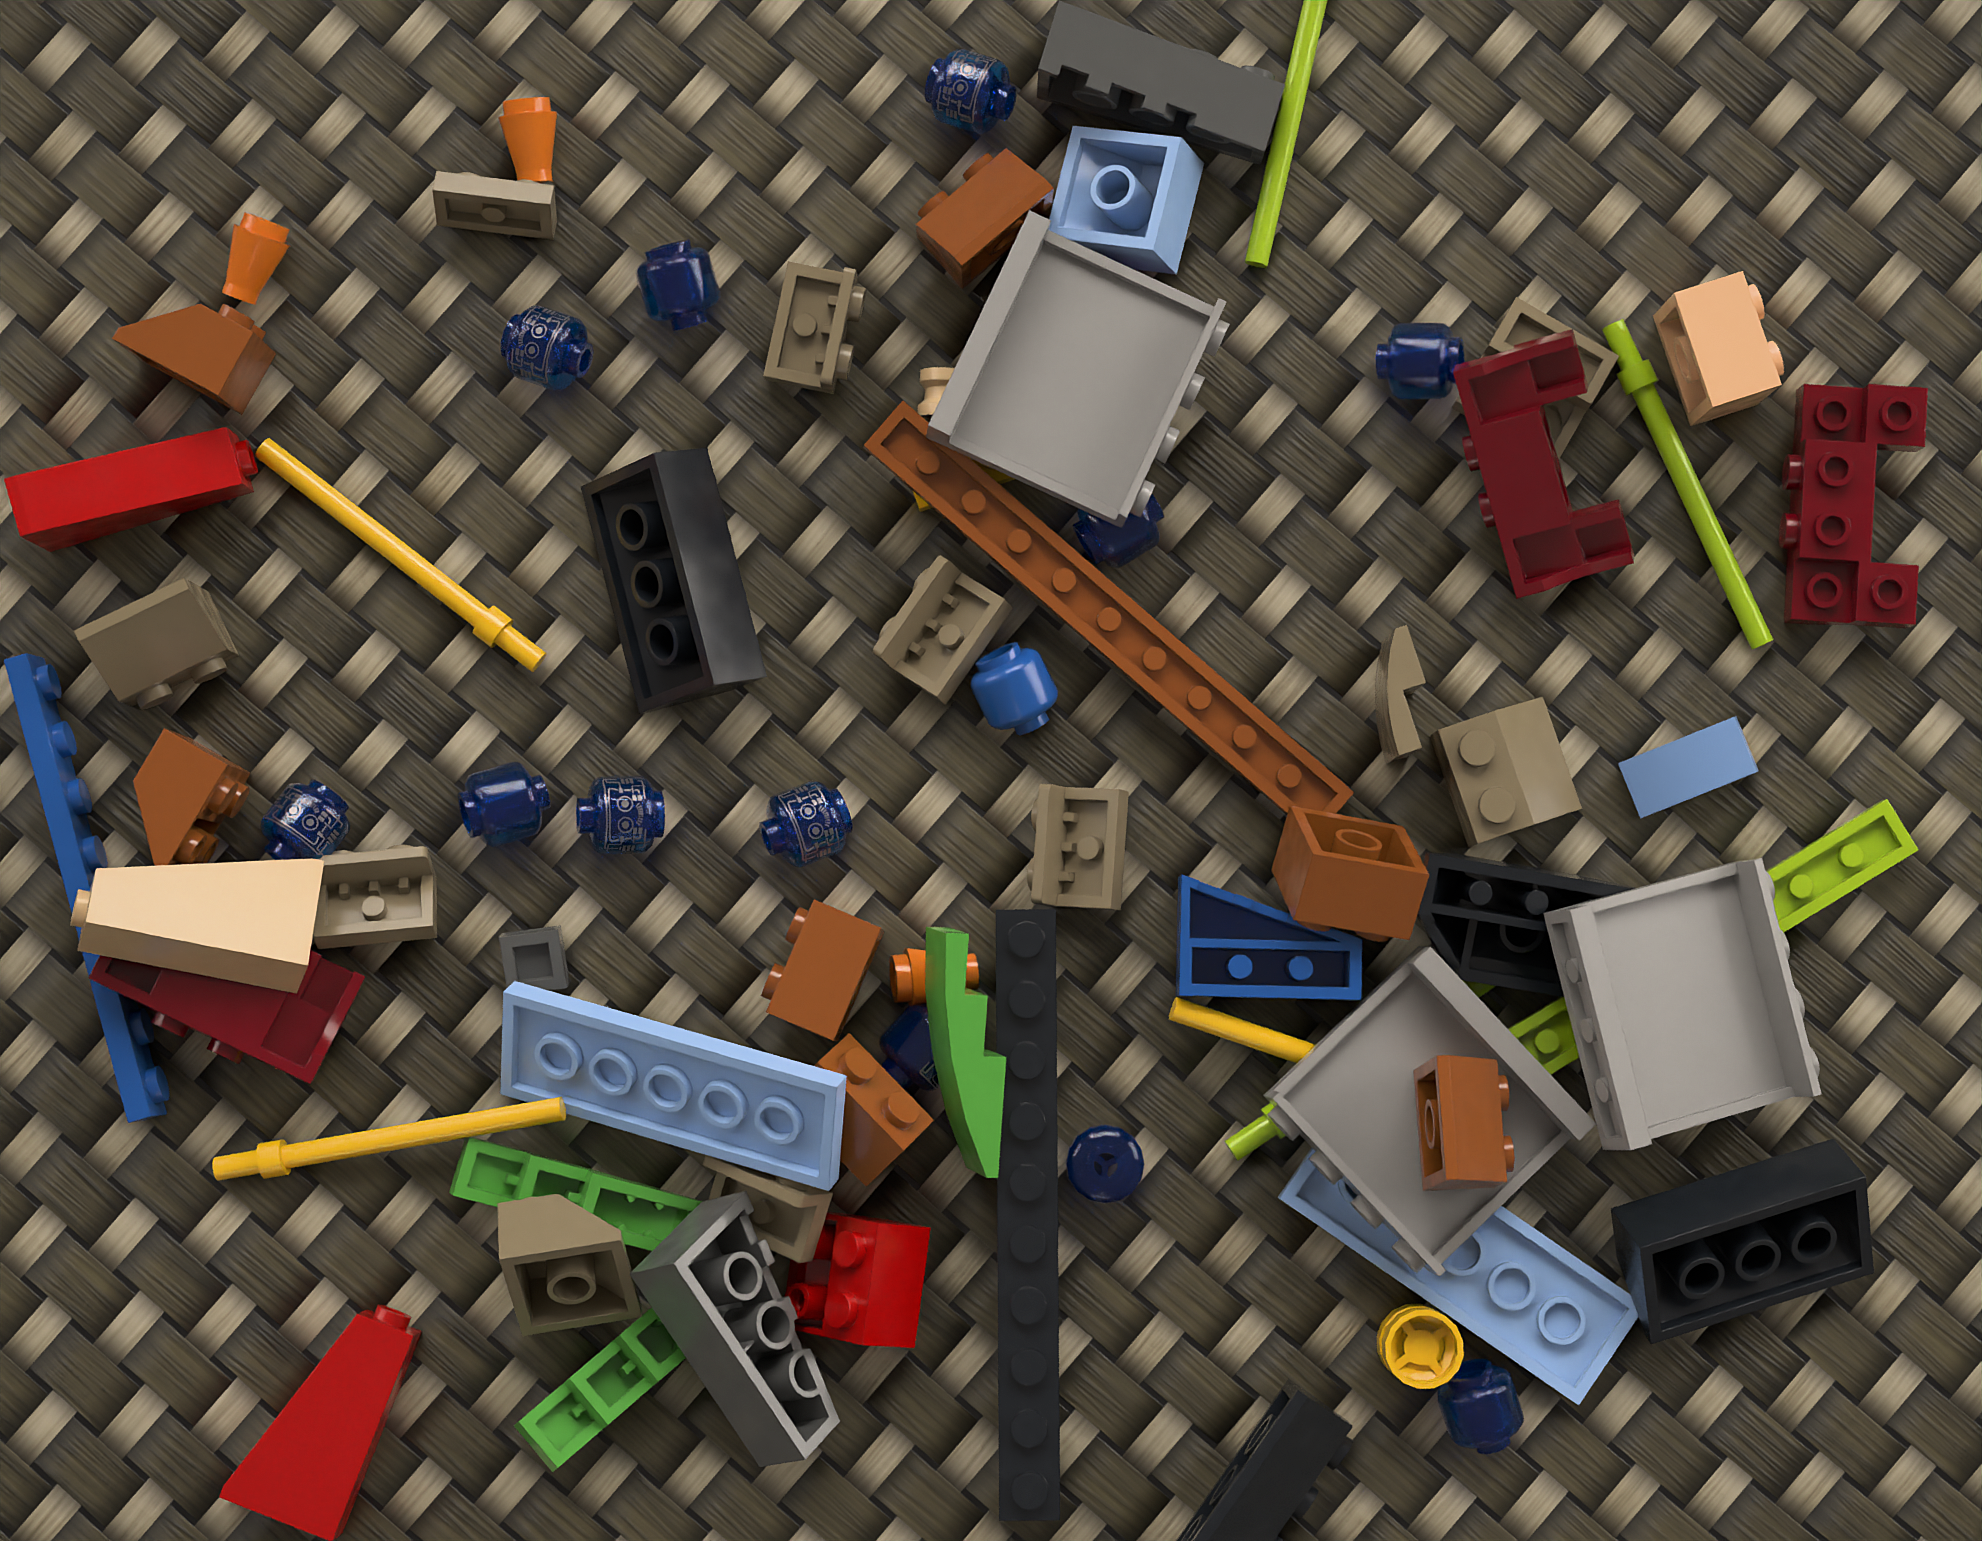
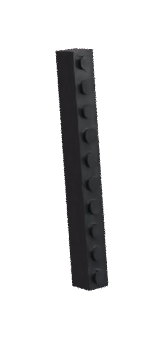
[995,909,1060,1521]

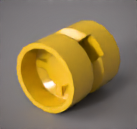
[1376,1304,1464,1389]

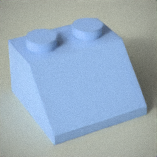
[1049,126,1204,275]

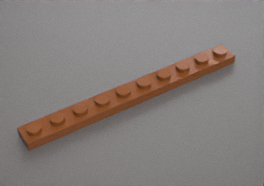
[863,401,1354,815]

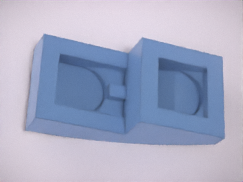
[1618,716,1759,818]

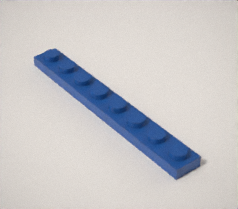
[4,653,170,1123]

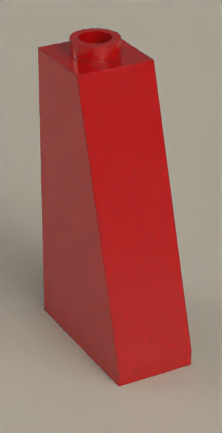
[4,427,258,552]
[219,1304,422,1541]

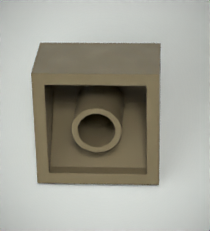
[74,578,239,710]
[1430,697,1582,847]
[497,1194,642,1336]

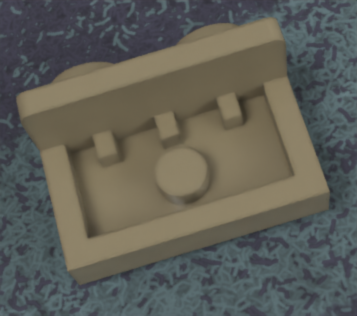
[763,261,866,394]
[873,555,1013,705]
[1027,784,1129,910]
[308,845,437,949]
[703,1155,833,1263]

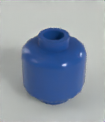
[970,642,1058,735]

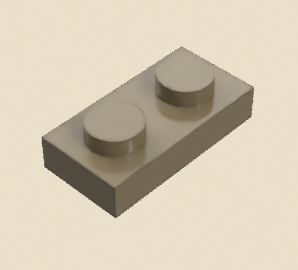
[432,171,557,240]

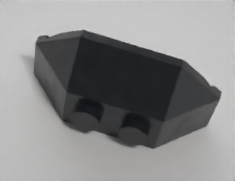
[1417,852,1635,997]

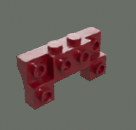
[1453,329,1634,599]
[1779,384,1928,629]
[88,950,365,1085]

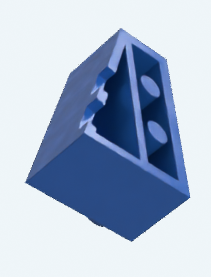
[1176,874,1362,1001]

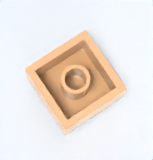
[1653,271,1784,426]

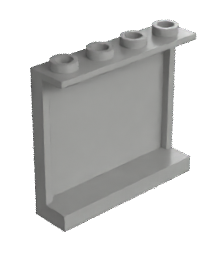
[926,210,1230,528]
[1543,858,1822,1150]
[1263,946,1596,1276]

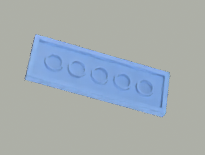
[500,981,847,1191]
[1278,1148,1639,1405]

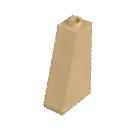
[70,858,324,993]

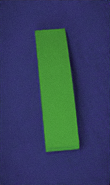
[925,927,1006,1178]
[449,1137,702,1251]
[514,1308,686,1472]

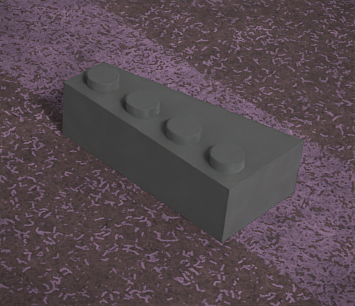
[1037,0,1285,165]
[630,1191,840,1467]

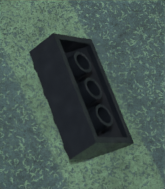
[581,448,767,714]
[1611,1138,1874,1344]
[1176,1378,1353,1541]

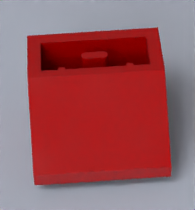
[785,1211,931,1348]

